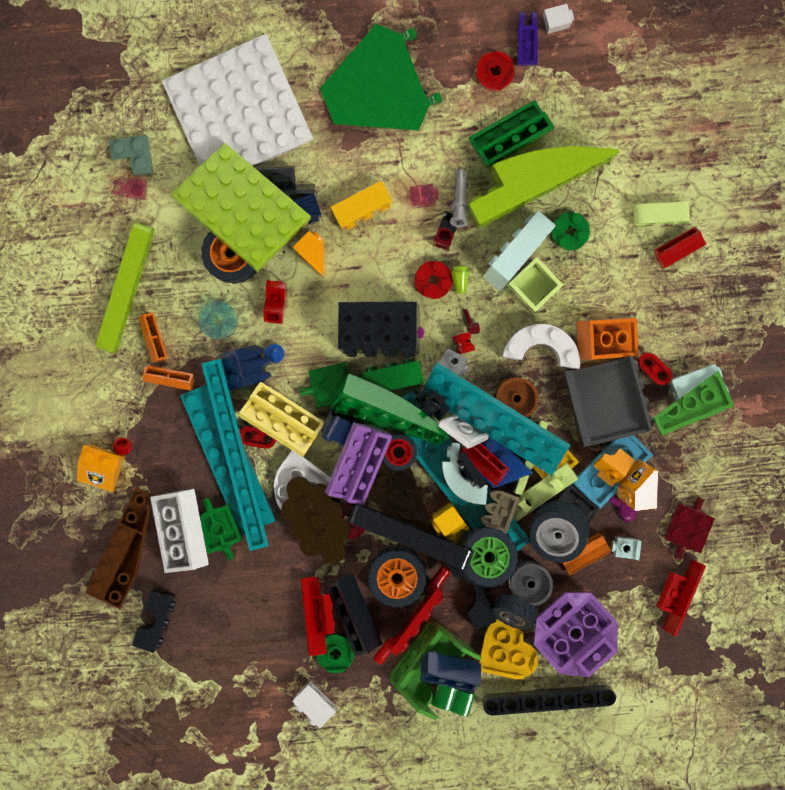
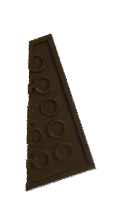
[368,447,441,569]

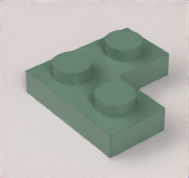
[109,135,154,177]

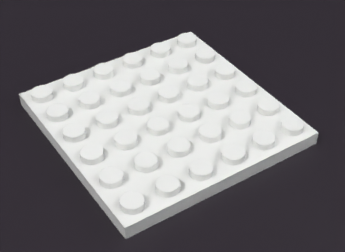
[162,34,314,167]

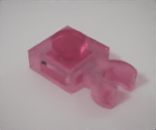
[113,179,148,200]

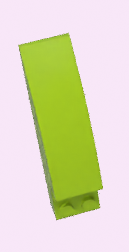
[468,146,620,230]

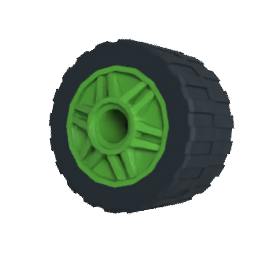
[457,527,518,587]

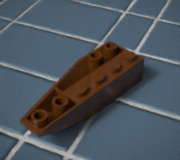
[85,487,154,609]

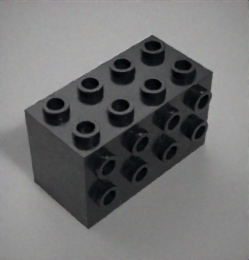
[338,302,420,357]

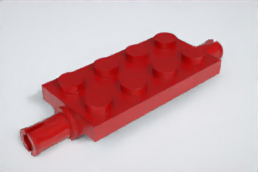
[373,565,451,665]

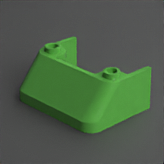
[390,620,482,720]

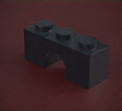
[132,588,177,653]

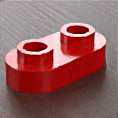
[638,353,672,385]
[240,426,277,449]

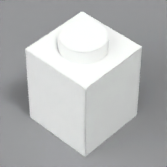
[542,4,574,34]

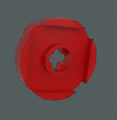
[476,51,515,92]
[414,261,453,300]

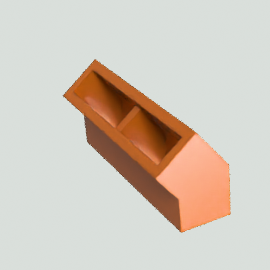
[138,312,168,363]
[143,365,195,391]
[562,533,611,576]

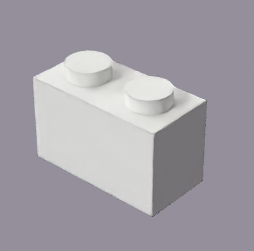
[292,681,337,728]

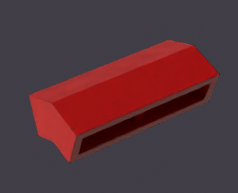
[653,227,707,270]
[459,443,509,485]

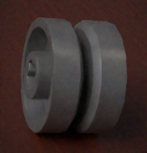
[508,560,553,606]

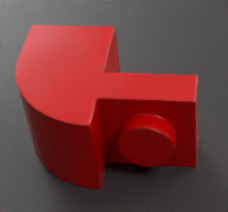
[263,280,288,324]

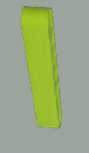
[96,222,154,354]

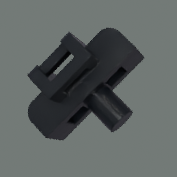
[415,387,450,421]

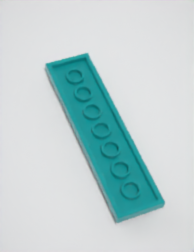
[422,363,571,476]
[180,384,276,535]

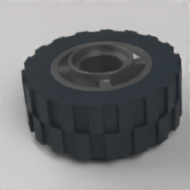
[492,594,538,630]

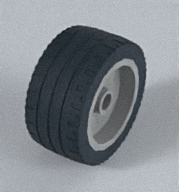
[529,500,589,563]

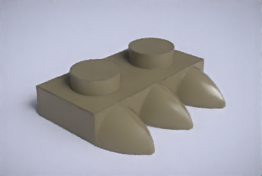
[480,491,520,534]

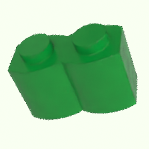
[431,684,475,717]

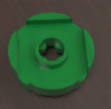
[551,212,590,251]
[316,634,355,673]

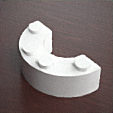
[501,324,580,369]

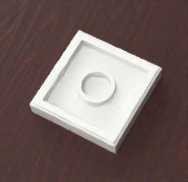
[439,415,489,449]

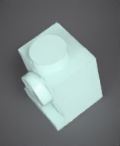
[611,536,642,560]

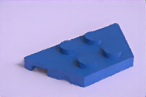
[477,437,534,488]

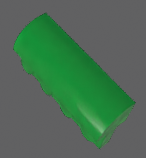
[468,100,555,169]

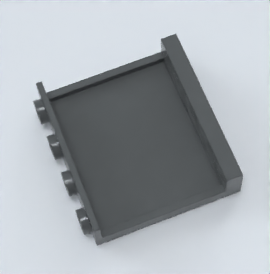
[563,355,654,448]

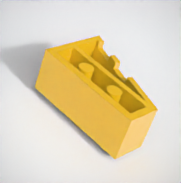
[431,501,470,543]

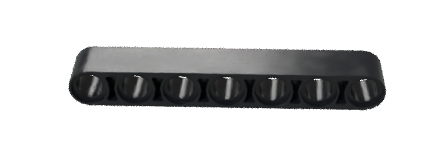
[348,503,474,570]
[482,684,616,716]

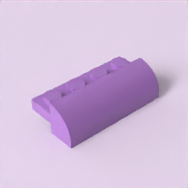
[325,422,392,505]

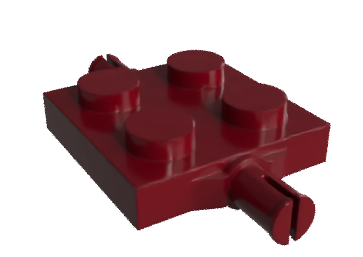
[664,497,715,560]

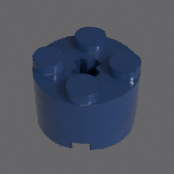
[321,409,365,448]

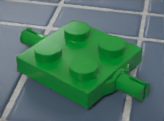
[299,362,364,408]
[200,498,244,561]

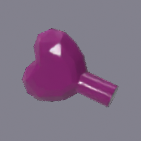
[609,495,640,523]

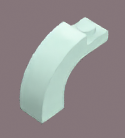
[442,442,488,505]

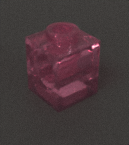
[410,184,439,209]

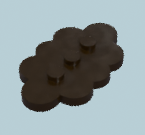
[281,476,351,564]

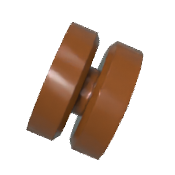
[494,377,539,418]

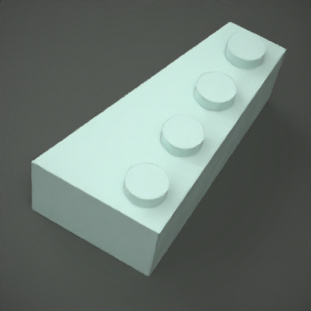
[483,211,556,291]

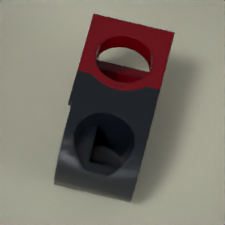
[432,211,457,251]

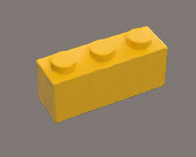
[330,180,393,231]

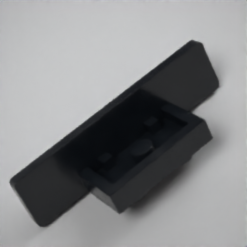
[256,166,315,197]

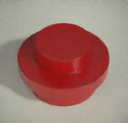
[113,438,133,455]

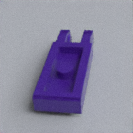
[518,12,538,66]

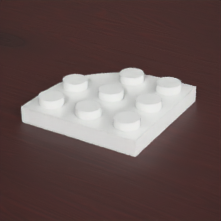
[274,451,331,509]

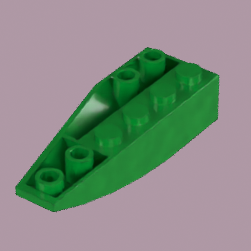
[330,374,450,445]

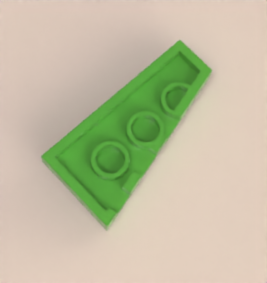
[653,370,734,436]

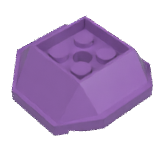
[533,592,618,677]

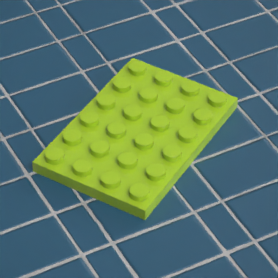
[171,143,311,272]

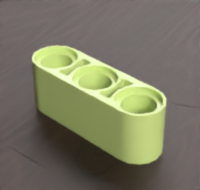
[633,202,690,226]

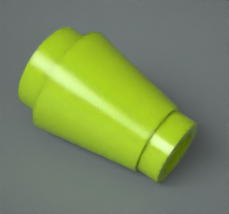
[451,266,470,293]

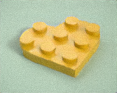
[479,618,538,679]

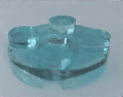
[199,301,238,339]

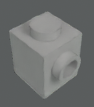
[439,348,469,377]

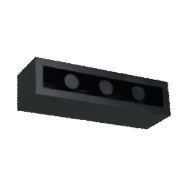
[325,573,383,656]

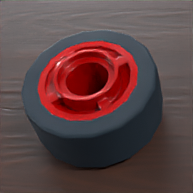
[383,434,417,471]

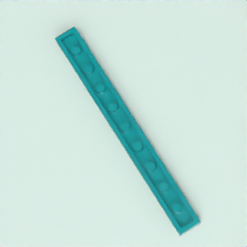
[202,359,269,551]

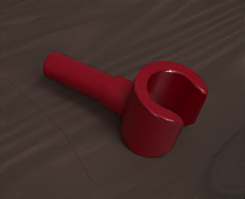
[463,309,480,334]

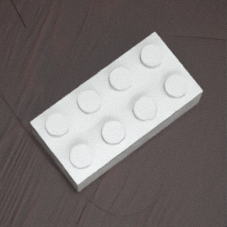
[150,489,209,573]

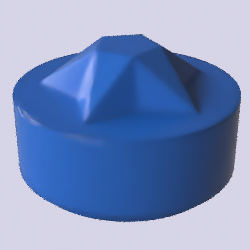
[265,344,285,363]

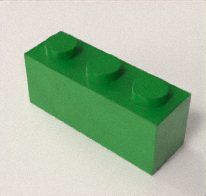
[363,358,424,391]

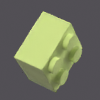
[507,257,563,313]

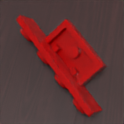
[656,559,706,636]
[300,577,335,656]

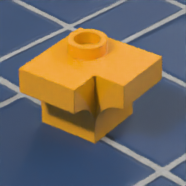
[593,448,635,487]

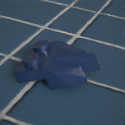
[219,345,274,391]

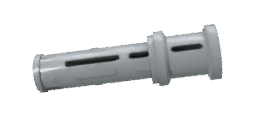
[450,169,468,227]

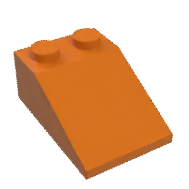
[576,318,639,360]

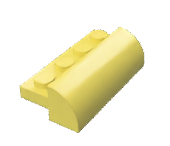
[238,382,324,457]

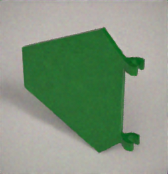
[320,23,442,131]

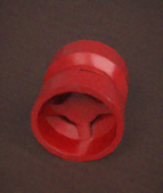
[452,332,475,355]

